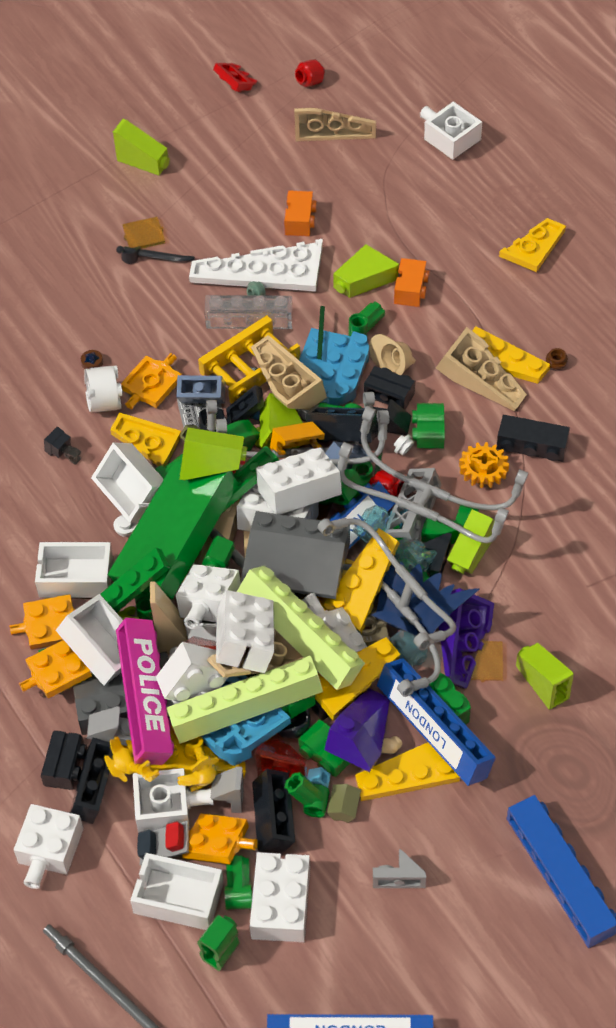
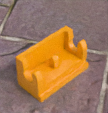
[270,422,325,455]

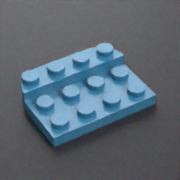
[299,328,369,405]
[201,675,291,765]

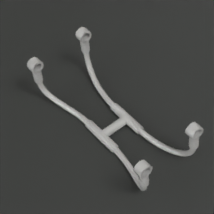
[206,392,389,468]
[337,406,529,543]
[317,518,456,697]

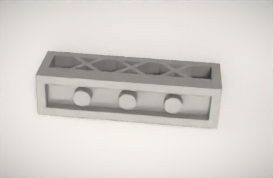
[384,468,441,549]

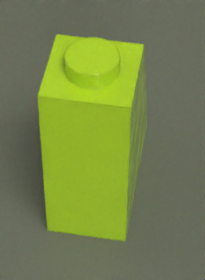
[113,119,170,175]
[333,244,399,298]
[259,393,303,448]
[180,427,247,480]
[447,509,495,575]
[516,643,574,710]

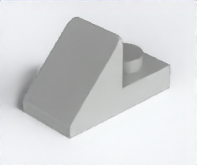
[87,707,131,746]
[210,767,244,813]
[373,849,426,888]

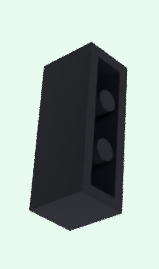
[305,407,378,444]
[497,414,570,462]
[70,737,113,824]
[252,768,295,855]

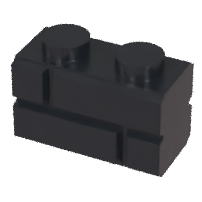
[364,366,415,410]
[41,730,87,790]

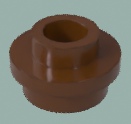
[546,348,568,369]

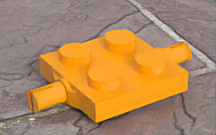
[121,353,182,410]
[9,594,75,650]
[19,640,92,699]
[182,813,258,864]

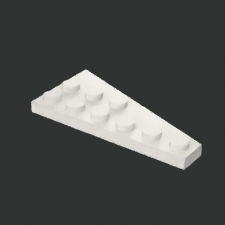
[189,239,323,291]

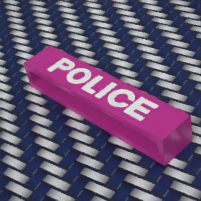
[116,617,174,765]

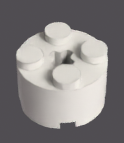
[84,365,122,413]

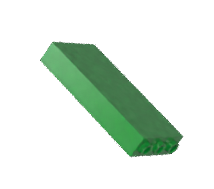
[107,461,239,599]

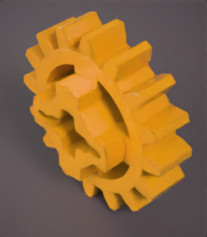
[459,442,509,488]

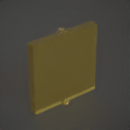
[122,217,165,249]
[462,639,503,682]

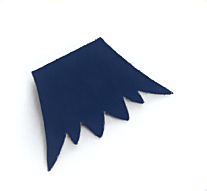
[371,562,480,637]

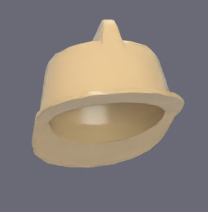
[369,334,416,375]

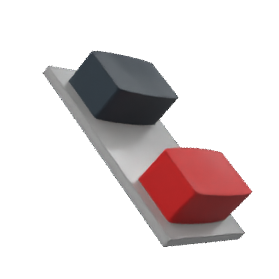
[137,820,189,866]

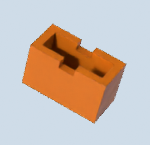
[284,190,317,236]
[394,258,430,307]

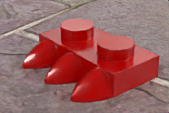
[213,63,257,92]

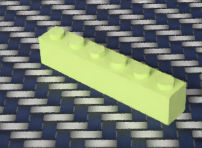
[237,566,365,690]
[167,655,323,744]

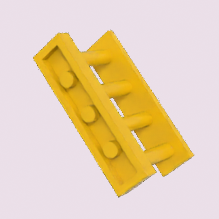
[198,315,300,404]

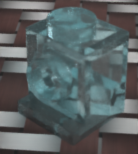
[352,505,390,543]
[394,537,437,572]
[390,630,428,667]

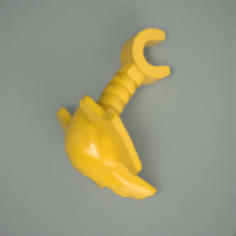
[104,736,159,782]
[177,736,219,792]

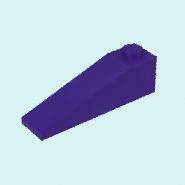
[439,588,494,689]
[324,688,390,772]

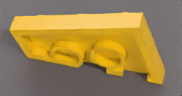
[499,218,566,272]
[110,413,181,466]

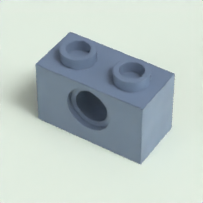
[177,375,226,404]

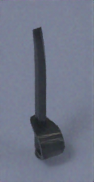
[116,246,195,264]

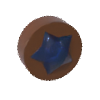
[81,350,103,369]

